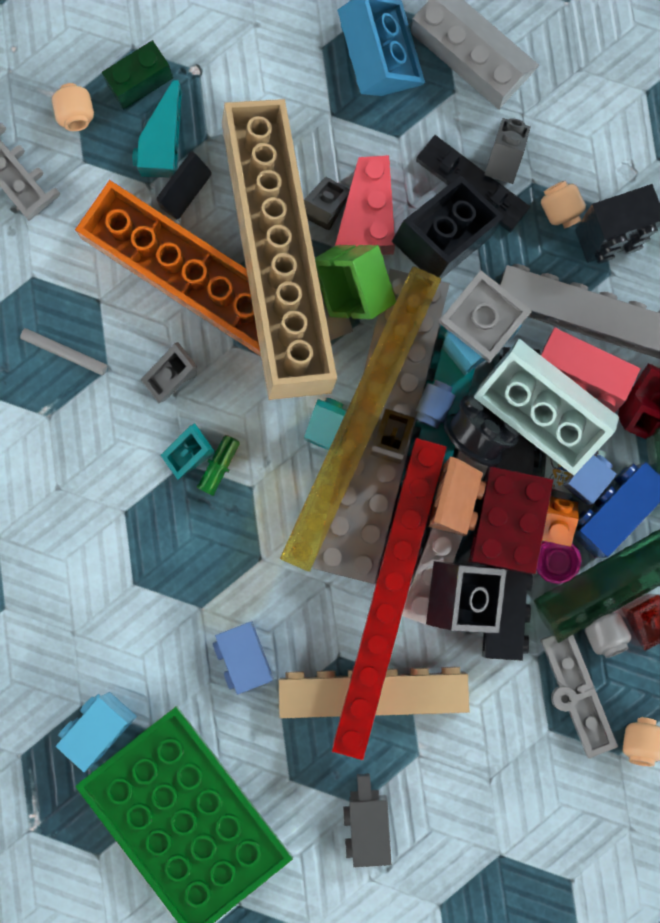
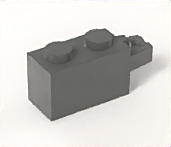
[343,773,392,868]

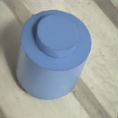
[415,380,456,429]

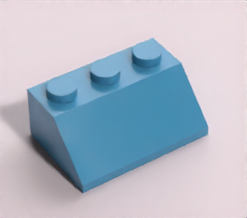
[337,0,425,96]

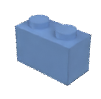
[213,621,274,695]

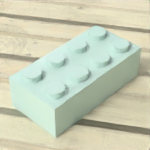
[474,339,619,475]

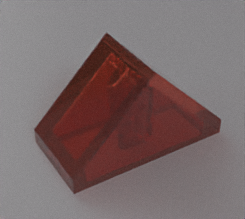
[621,594,660,651]

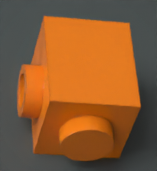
[542,496,579,547]

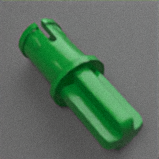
[197,435,240,496]

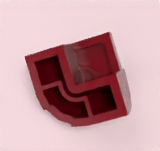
[618,363,660,444]

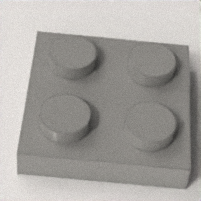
[439,270,532,363]

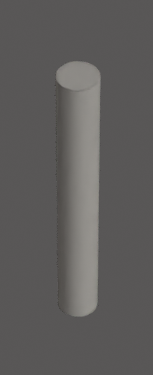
[20,328,108,376]

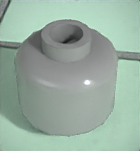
[584,609,631,658]

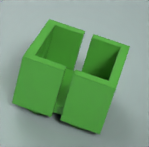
[315,245,397,319]

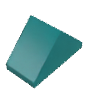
[160,423,216,480]

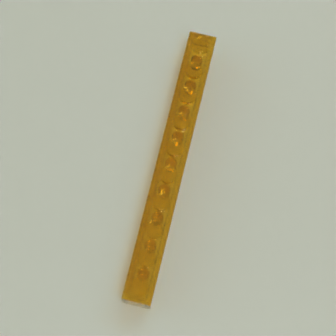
[280,266,442,572]

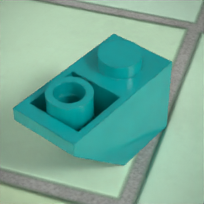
[304,397,347,452]

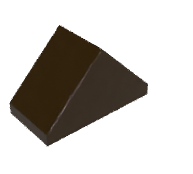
[370,408,415,464]

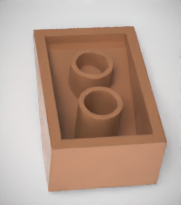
[427,457,486,536]

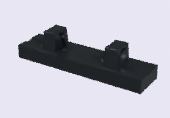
[416,135,530,233]

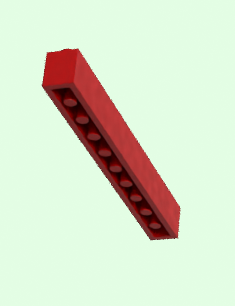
[332,438,447,760]

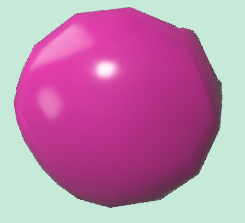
[536,541,582,584]

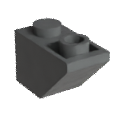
[484,118,531,184]

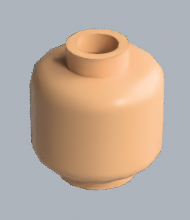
[52,83,94,131]
[541,180,586,229]
[623,717,660,767]

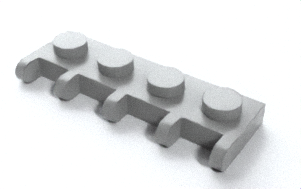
[0,123,60,221]

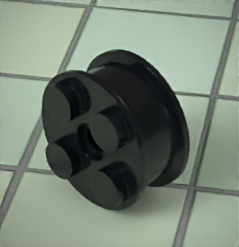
[444,395,520,467]

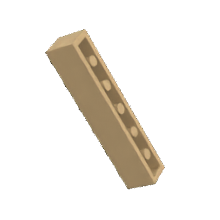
[279,667,470,718]

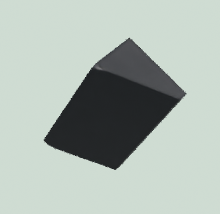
[156,151,212,219]

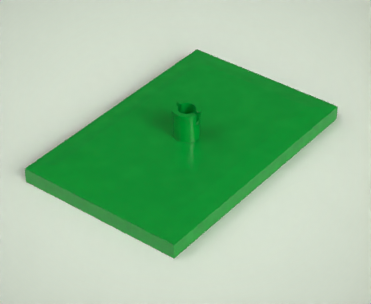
[75,706,293,923]

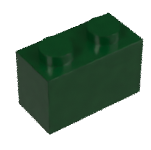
[102,40,173,110]

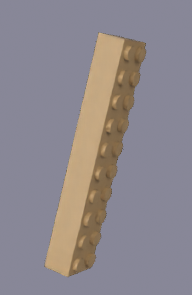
[222,99,337,400]

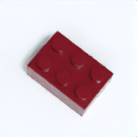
[468,467,554,574]

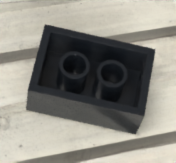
[391,176,505,284]
[575,184,660,264]

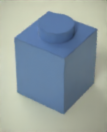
[563,455,617,505]

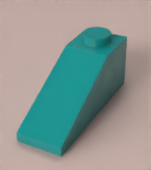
[132,80,182,178]

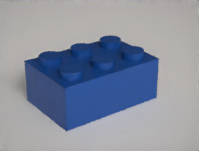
[574,462,660,558]

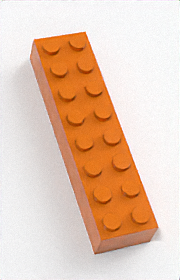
[75,180,261,357]

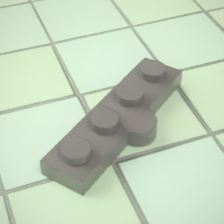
[540,628,618,758]

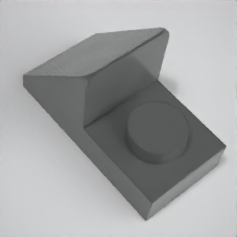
[304,177,350,230]
[141,342,197,403]

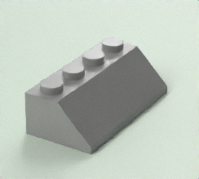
[411,0,539,109]

